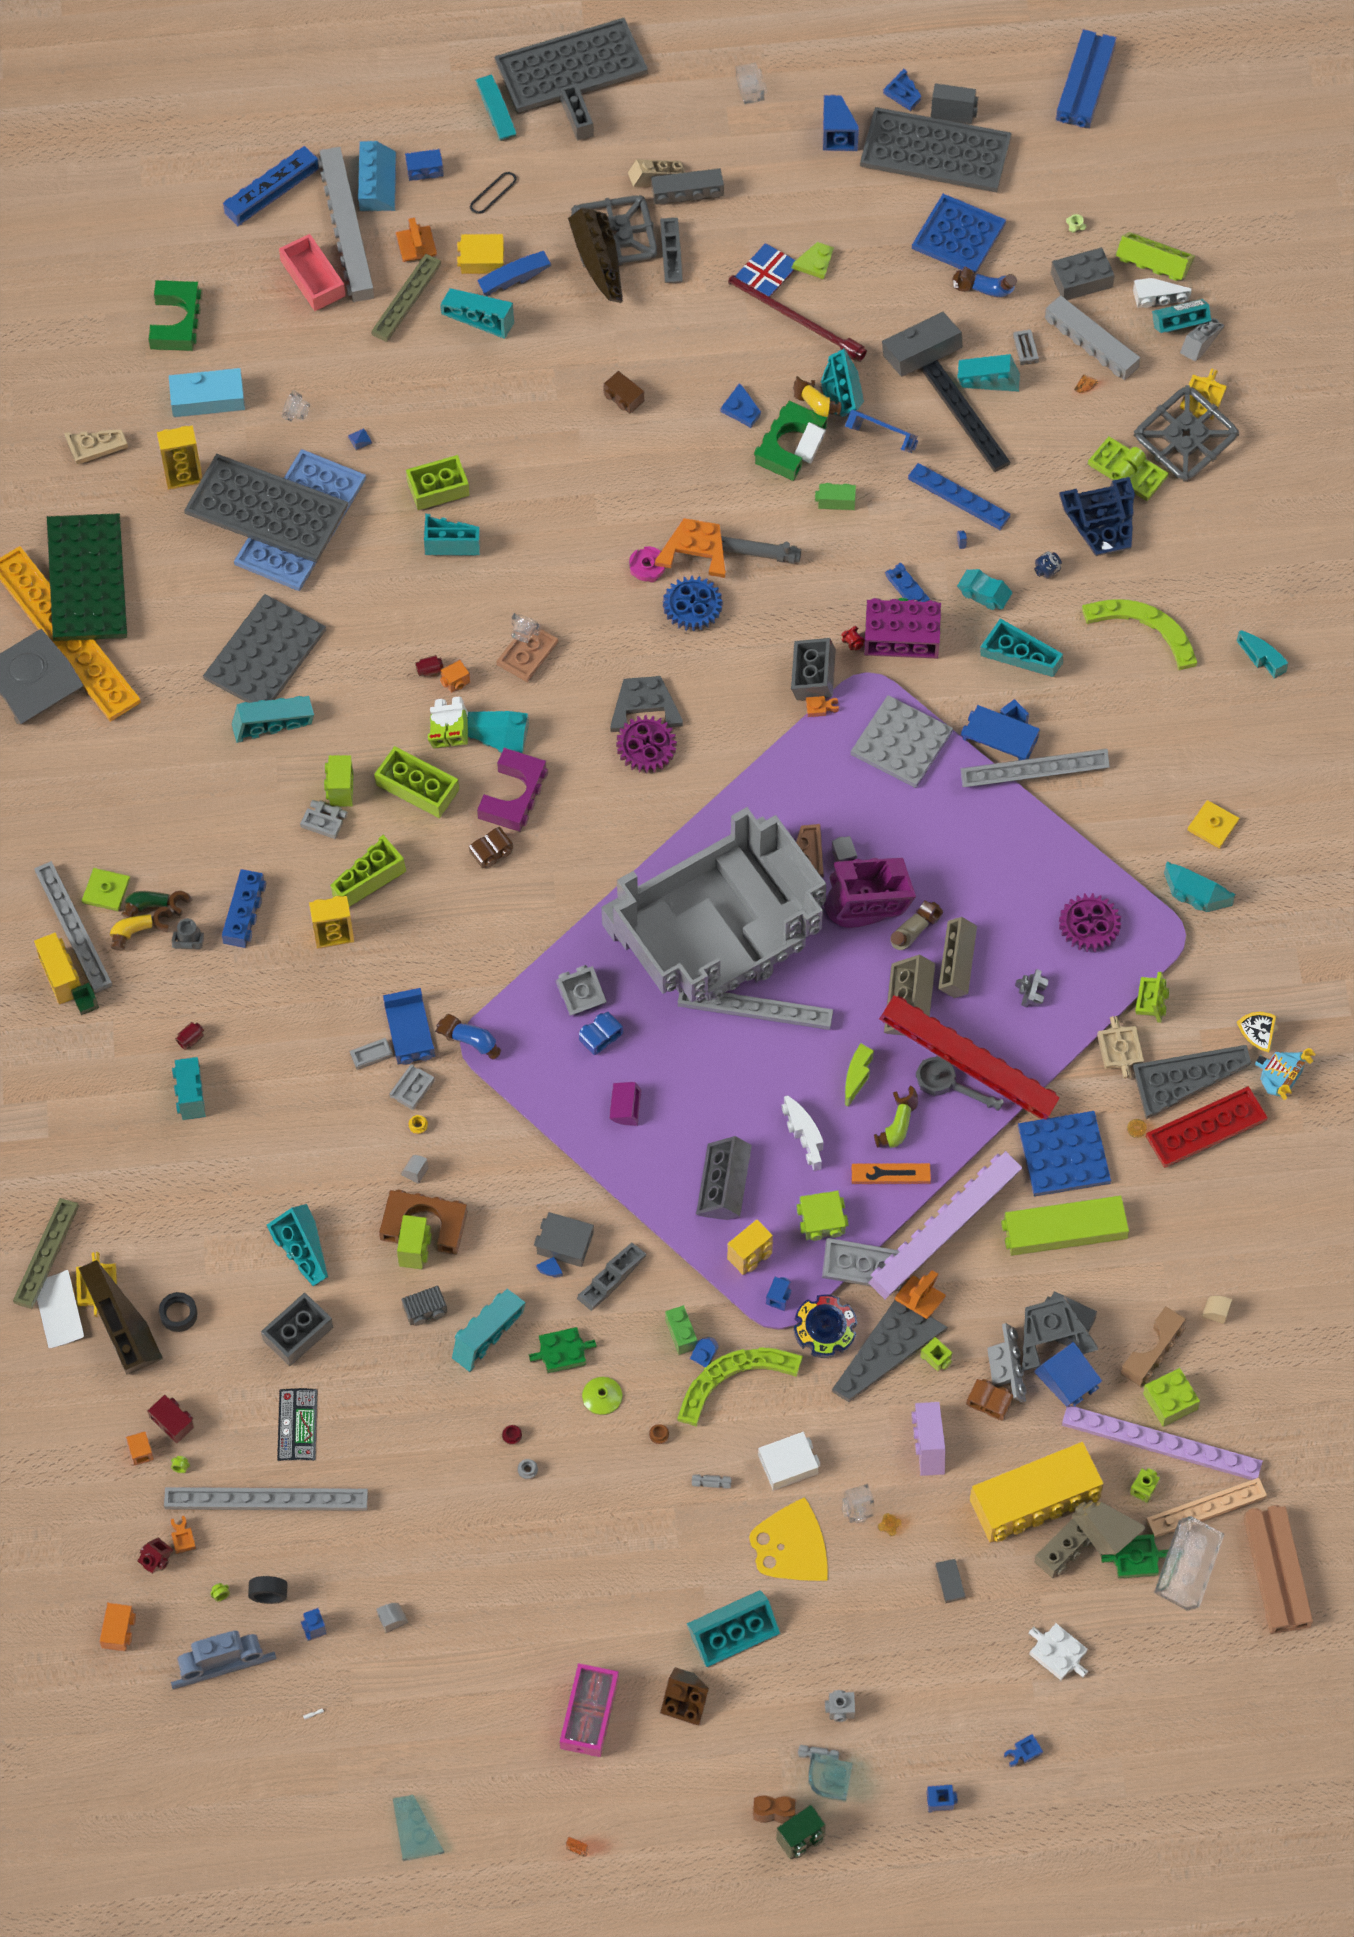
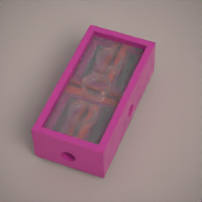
[559,1663,619,1758]

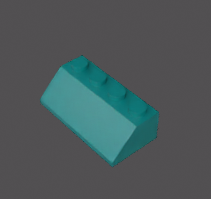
[686,1590,780,1667]

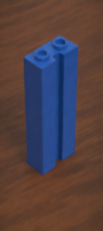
[1056,29,1117,129]

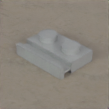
[389,1064,435,1110]

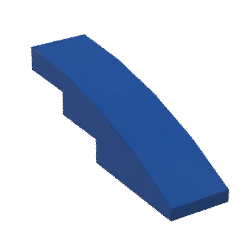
[477,251,552,296]

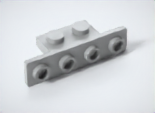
[987,1323,1027,1402]

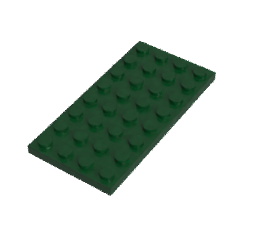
[46,513,127,641]

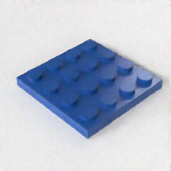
[911,194,1006,275]
[1018,1111,1111,1197]

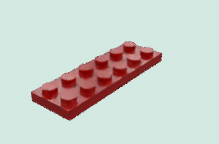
[1145,1086,1268,1168]

